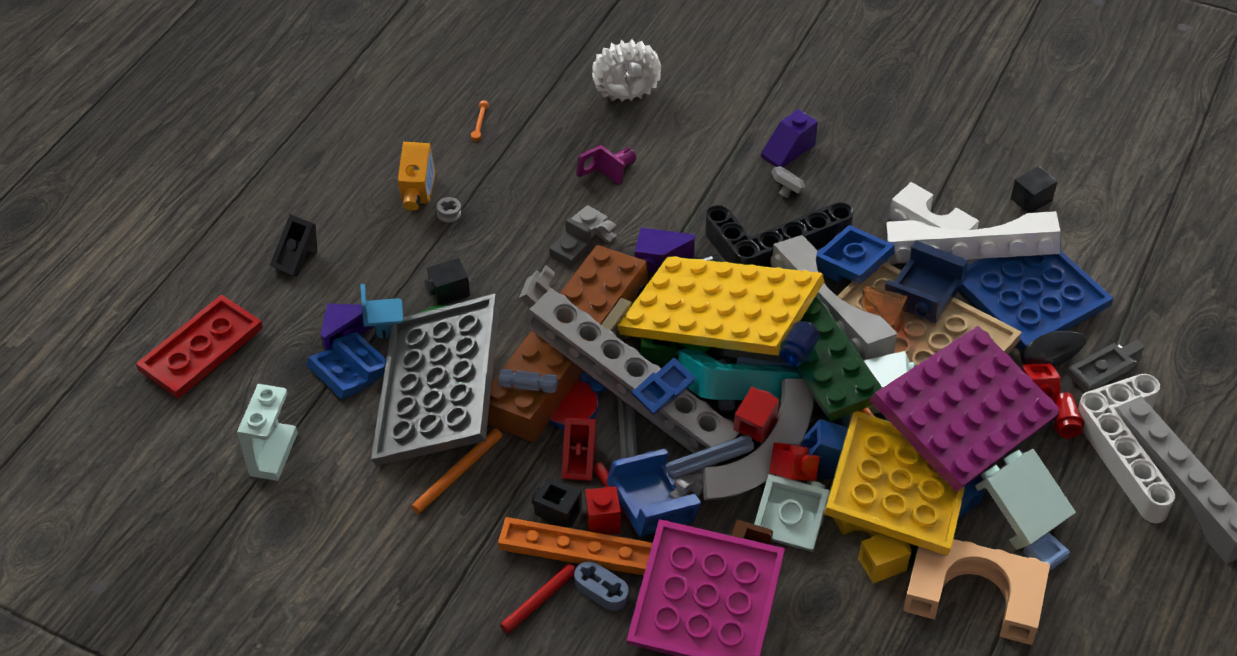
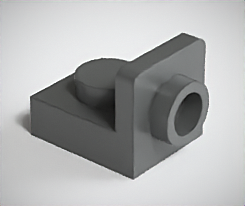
[549,218,591,267]

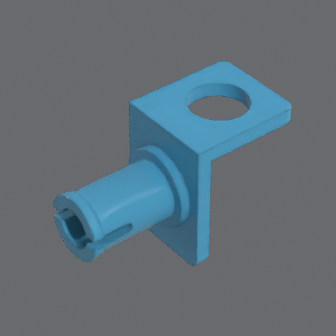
[360,284,403,338]

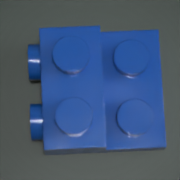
[816,225,895,284]

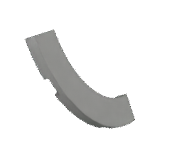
[702,379,814,500]

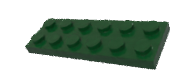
[782,295,883,422]

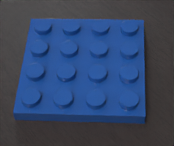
[959,250,1114,351]

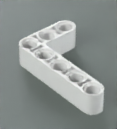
[1078,374,1175,523]

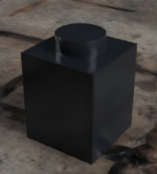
[1011,166,1058,213]
[424,258,470,305]

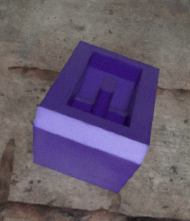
[320,303,374,351]

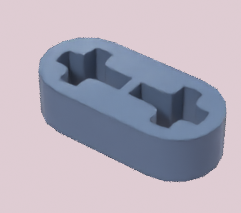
[574,561,629,611]

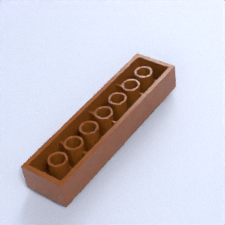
[487,245,648,443]

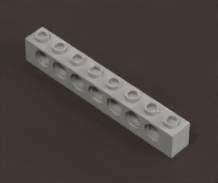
[525,288,740,467]

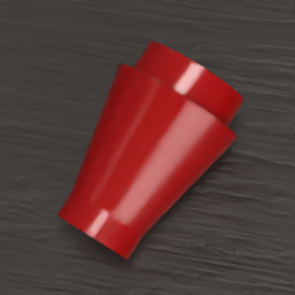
[1054,392,1085,439]

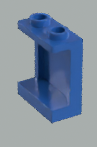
[607,449,701,537]

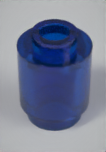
[779,321,820,366]

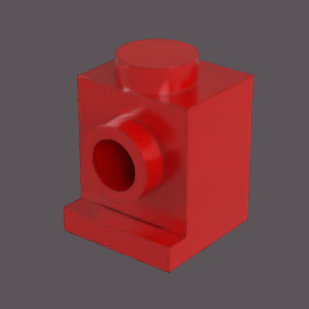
[769,442,820,481]

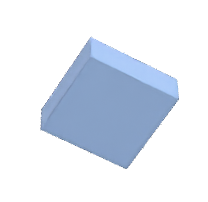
[1023,532,1070,571]

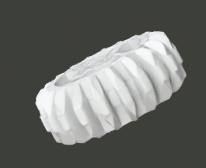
[592,39,661,102]

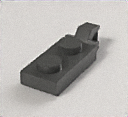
[1067,339,1145,393]

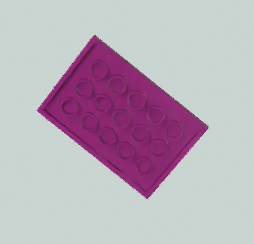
[869,326,1058,493]

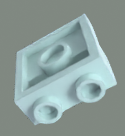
[754,474,830,552]

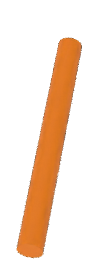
[411,428,503,515]

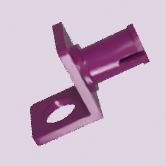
[576,145,636,185]

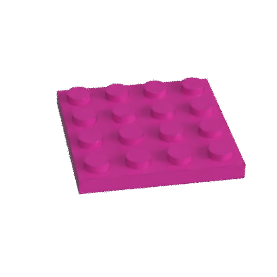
[627,519,785,656]

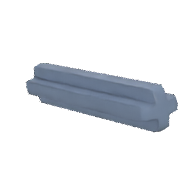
[666,435,754,479]

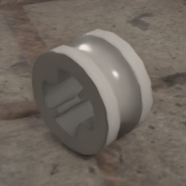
[437,197,461,223]

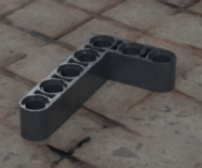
[705,202,854,267]

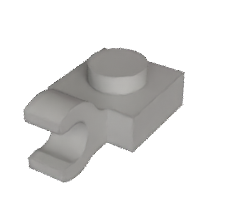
[571,205,617,244]
[519,265,555,308]
[668,469,703,499]

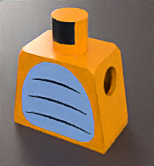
[398,142,435,211]

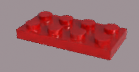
[136,294,263,399]

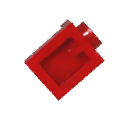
[1022,363,1061,404]

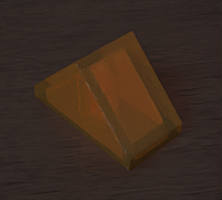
[862,286,908,334]

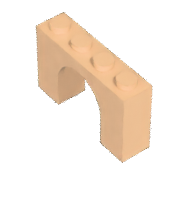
[903,539,1050,645]

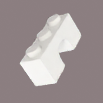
[889,182,979,230]

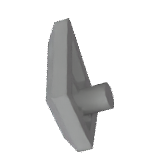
[771,166,805,198]

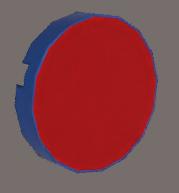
[548,380,599,430]

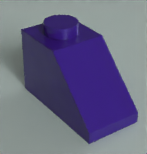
[761,109,818,167]
[635,227,695,273]

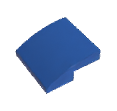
[307,332,386,399]

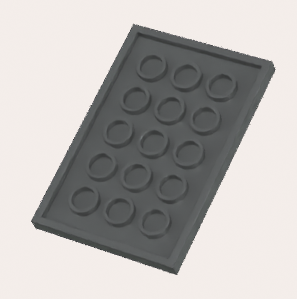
[371,293,501,466]

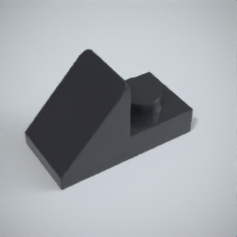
[269,214,318,277]

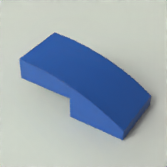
[631,358,696,415]

